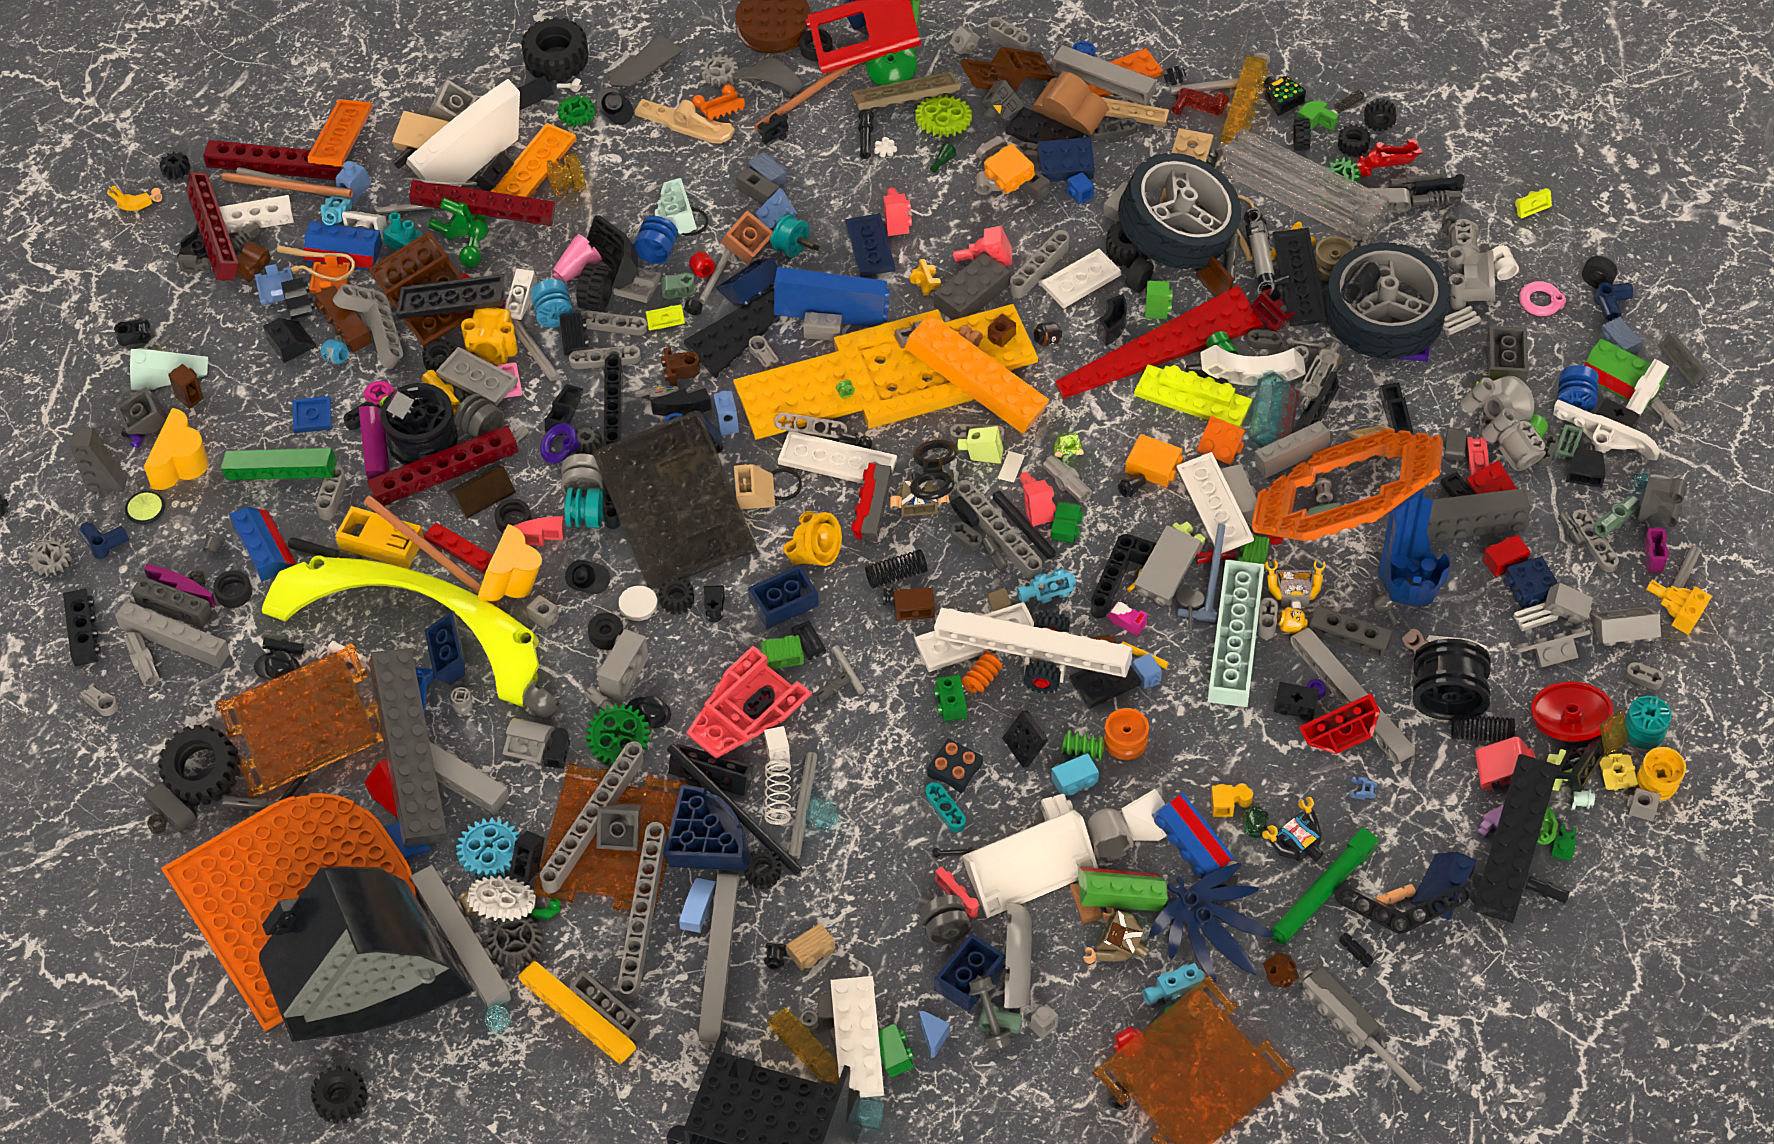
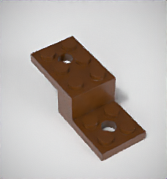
[961,47,1055,92]

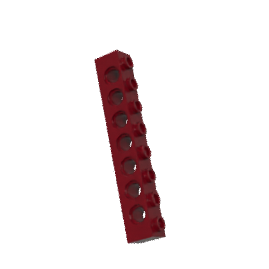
[203,140,347,180]
[185,172,239,281]
[409,179,555,226]
[367,425,519,506]

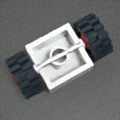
[1023,610,1070,694]

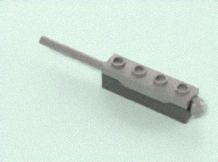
[1300,967,1423,1094]

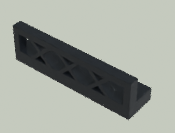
[1292,371,1339,433]
[1556,730,1610,792]

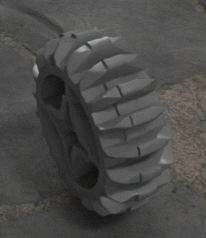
[487,916,544,969]

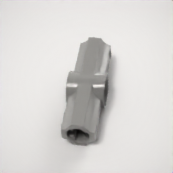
[1043,455,1092,503]
[124,632,160,687]

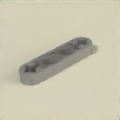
[580,310,648,336]
[569,346,641,369]
[774,413,847,439]
[1572,509,1619,572]

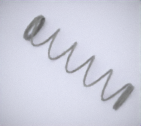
[1319,535,1385,613]

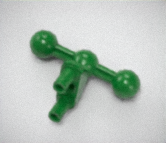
[427,197,489,268]

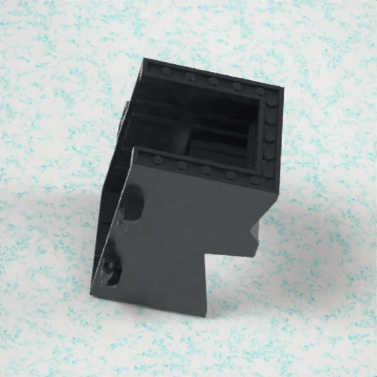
[667,1030,862,1144]

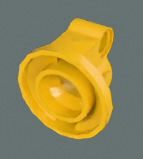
[783,511,842,566]

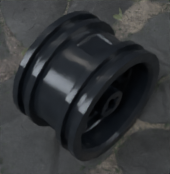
[380,383,458,465]
[1413,638,1491,721]

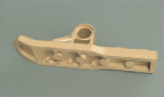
[635,99,735,144]

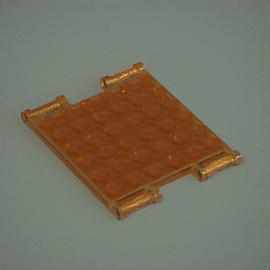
[215,643,383,797]
[533,763,687,916]
[1092,975,1297,1144]

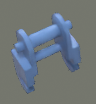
[1349,777,1378,800]

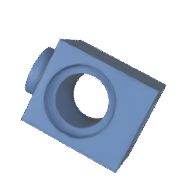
[1132,653,1162,689]

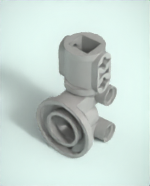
[1447,219,1495,310]
[1461,376,1546,471]

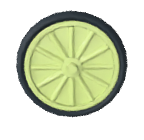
[125,491,165,524]

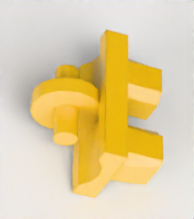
[909,259,941,296]

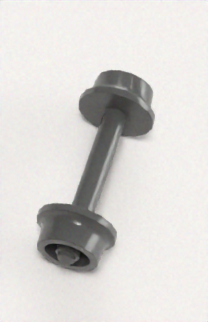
[969,975,1011,1050]

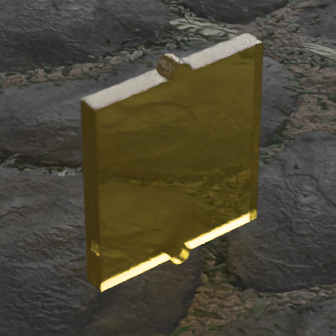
[1600,710,1628,757]

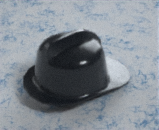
[596,87,634,125]
[565,560,610,594]
[254,651,300,682]
[625,696,671,728]

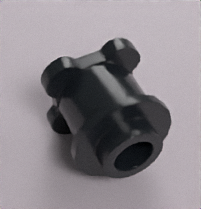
[764,943,787,970]

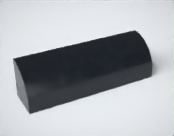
[517,75,554,111]

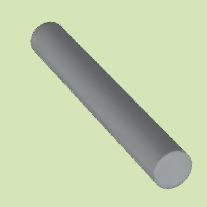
[832,645,865,694]

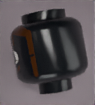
[1033,321,1062,347]

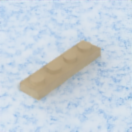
[1101,97,1169,127]

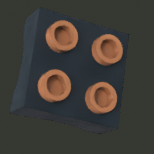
[927,738,983,794]

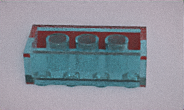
[1249,372,1299,448]

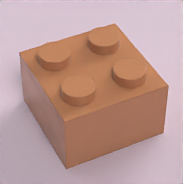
[721,210,773,265]

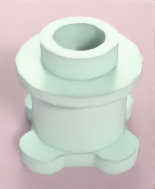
[1572,789,1595,809]

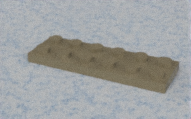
[851,71,960,110]

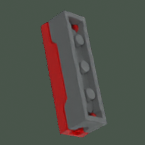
[851,463,892,542]

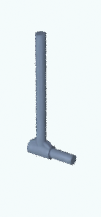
[1177,524,1226,623]

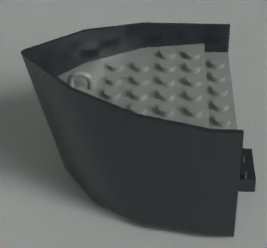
[259,866,473,1042]

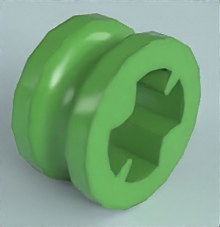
[836,380,855,398]

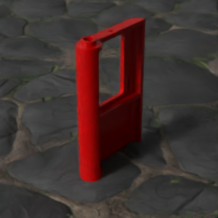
[805,0,922,74]

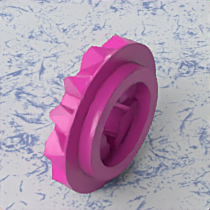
[364,381,394,406]

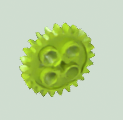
[915,94,972,137]

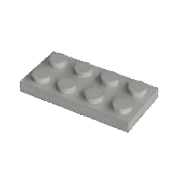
[436,347,518,406]

